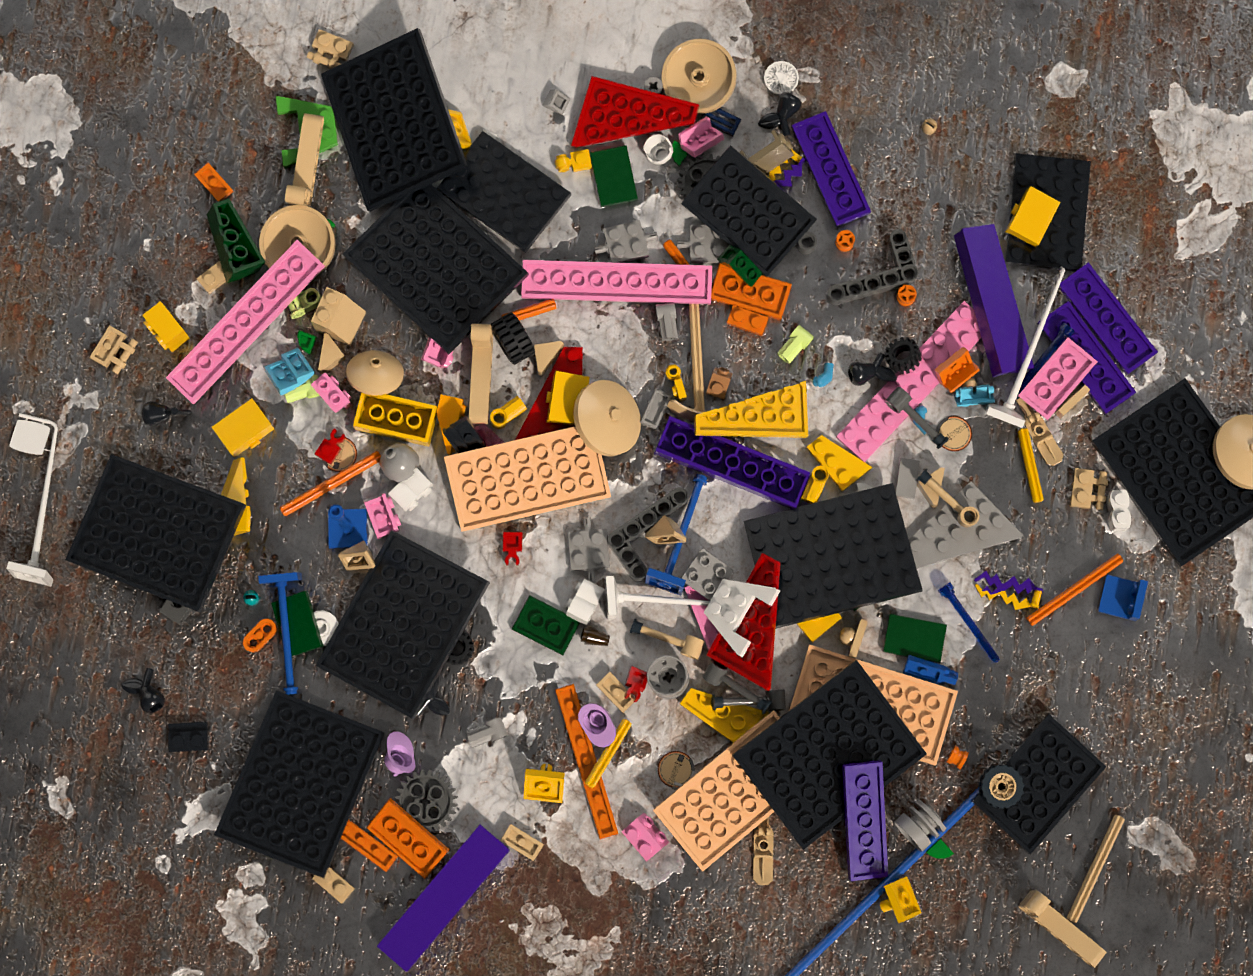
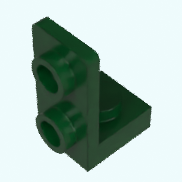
[717,245,762,287]

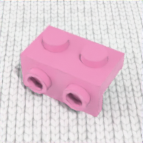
[678,116,724,158]
[421,337,454,368]
[311,373,352,413]
[364,493,401,539]
[621,813,669,862]

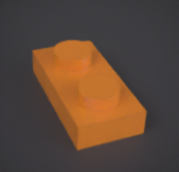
[194,163,234,202]
[727,305,769,336]

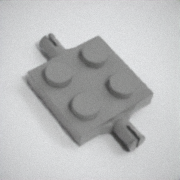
[594,220,658,263]
[677,225,729,263]
[568,517,610,583]

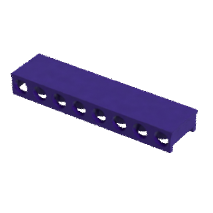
[953,224,1034,377]
[654,416,810,509]
[377,824,510,972]

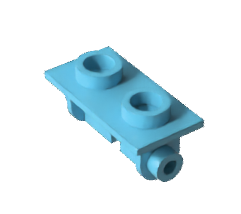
[954,384,995,407]

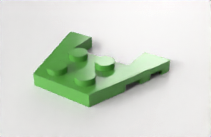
[276,96,338,169]

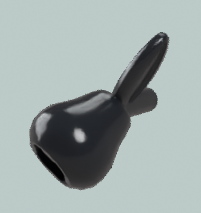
[758,92,802,137]
[848,353,897,386]
[141,401,192,426]
[121,668,165,713]
[417,676,450,716]

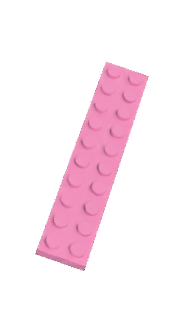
[166,240,325,404]
[521,260,712,304]
[836,301,982,462]

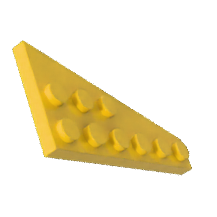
[694,381,808,438]
[680,688,781,743]

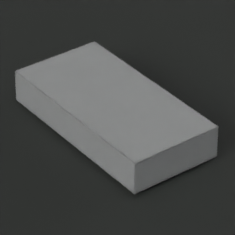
[640,388,673,431]
[896,458,920,499]

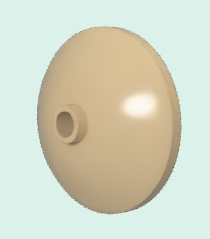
[346,350,404,395]

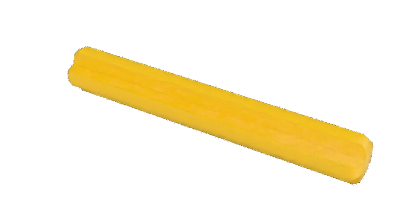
[1017,428,1044,503]
[585,719,632,788]

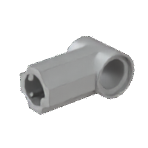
[655,303,678,341]
[466,717,508,748]

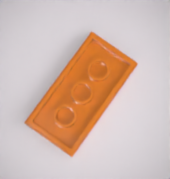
[711,263,792,321]
[366,798,450,879]

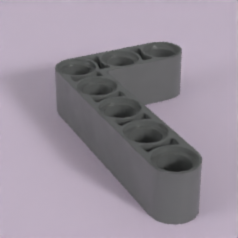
[827,229,918,305]
[608,487,688,582]

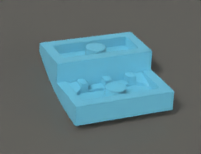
[265,348,314,395]

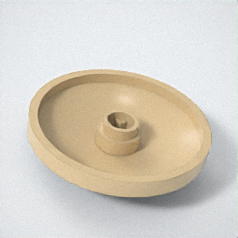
[662,39,737,114]
[259,205,336,275]
[574,380,641,456]
[1213,414,1253,490]

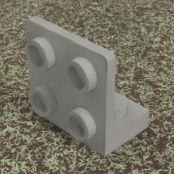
[681,548,733,601]

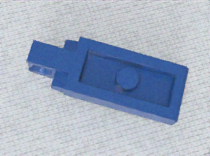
[903,655,959,685]

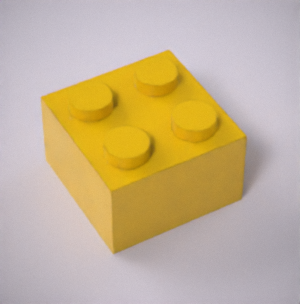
[142,301,190,352]

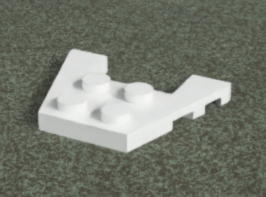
[704,579,780,657]

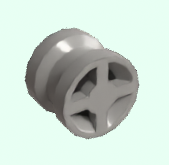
[644,77,663,94]

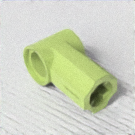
[777,325,814,364]
[284,375,320,403]

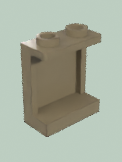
[740,130,794,174]

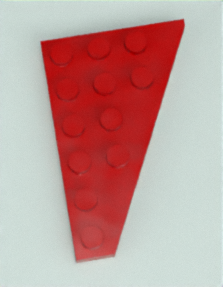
[571,76,700,148]
[515,347,583,440]
[707,553,780,691]

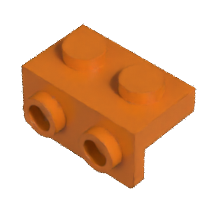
[934,346,980,393]

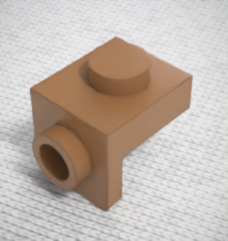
[706,367,733,399]

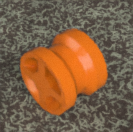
[835,230,855,252]
[896,285,917,306]
[946,745,969,770]

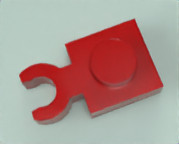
[314,429,346,465]
[503,532,523,566]
[624,666,647,702]

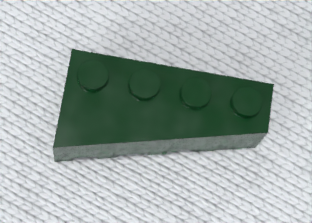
[206,199,265,283]

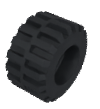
[491,312,535,365]

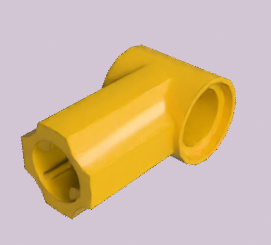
[490,396,527,430]
[801,466,829,504]

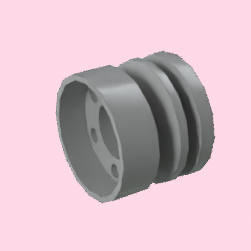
[647,655,689,699]
[894,799,946,852]

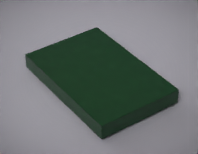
[590,145,638,208]
[271,591,323,657]
[512,595,580,656]
[883,614,947,663]

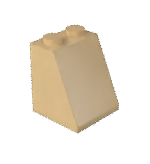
[311,287,366,346]

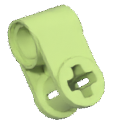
[288,288,322,319]

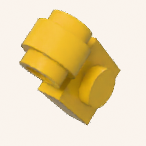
[555,149,592,172]
[665,365,687,402]

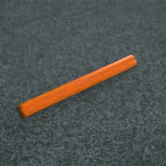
[280,451,381,516]
[1026,554,1124,626]

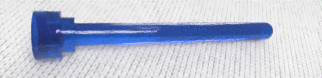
[1016,322,1075,399]
[938,582,1000,663]

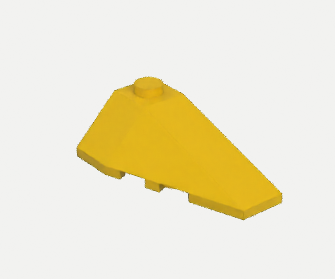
[221,457,251,536]

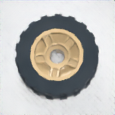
[978,765,1024,809]

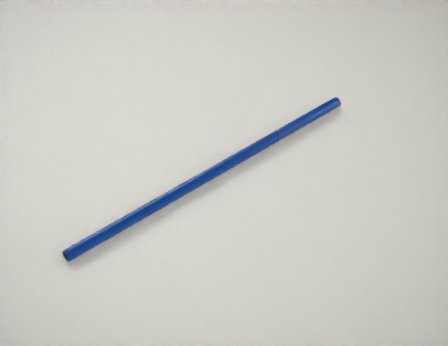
[785,787,979,976]

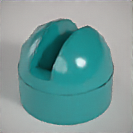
[243,590,259,606]

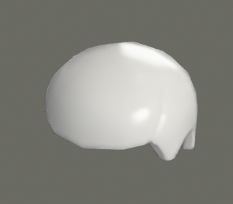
[643,134,673,165]

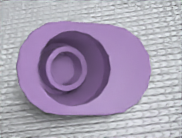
[578,703,616,747]
[384,732,415,776]

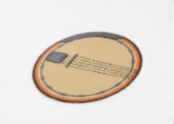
[936,416,972,451]
[322,436,357,472]
[658,751,695,788]

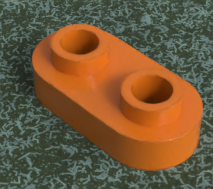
[243,619,277,653]

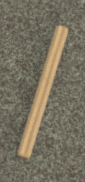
[689,304,705,412]
[1067,815,1125,923]

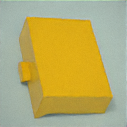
[1005,186,1060,247]
[546,371,590,426]
[212,398,274,458]

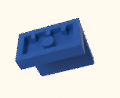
[1098,575,1148,621]

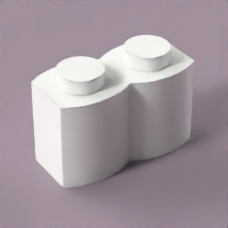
[388,468,433,512]
[1106,490,1131,532]
[565,579,605,626]

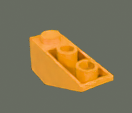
[436,394,467,455]

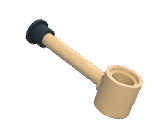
[916,469,980,528]
[630,619,705,660]

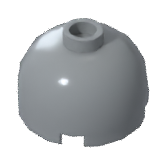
[380,443,419,482]

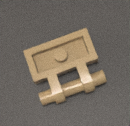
[307,29,354,69]
[89,325,138,375]
[1070,468,1108,510]

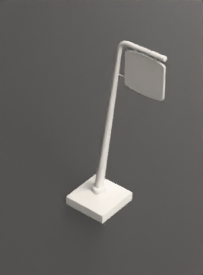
[985,266,1065,428]
[6,413,58,587]
[604,576,710,619]

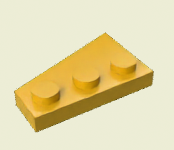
[806,435,873,492]

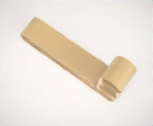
[285,113,324,207]
[469,324,493,424]
[1018,890,1107,968]

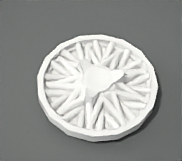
[764,61,799,95]
[314,610,339,646]

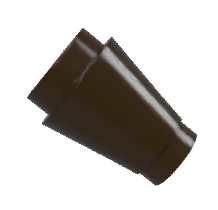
[580,626,610,646]

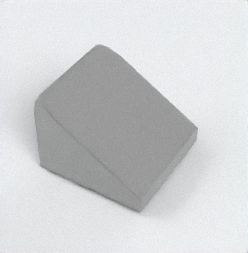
[543,89,571,115]

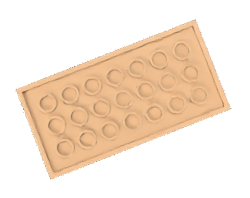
[444,426,611,532]
[789,644,958,766]
[653,710,780,872]

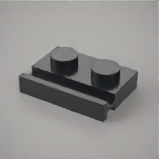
[442,416,486,453]
[168,722,209,753]

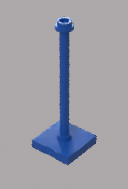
[645,474,707,596]
[328,504,368,549]
[258,572,302,695]

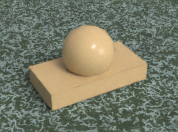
[839,619,868,659]

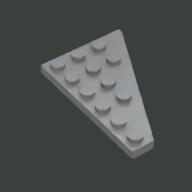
[909,481,1023,569]

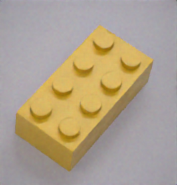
[353,392,437,447]

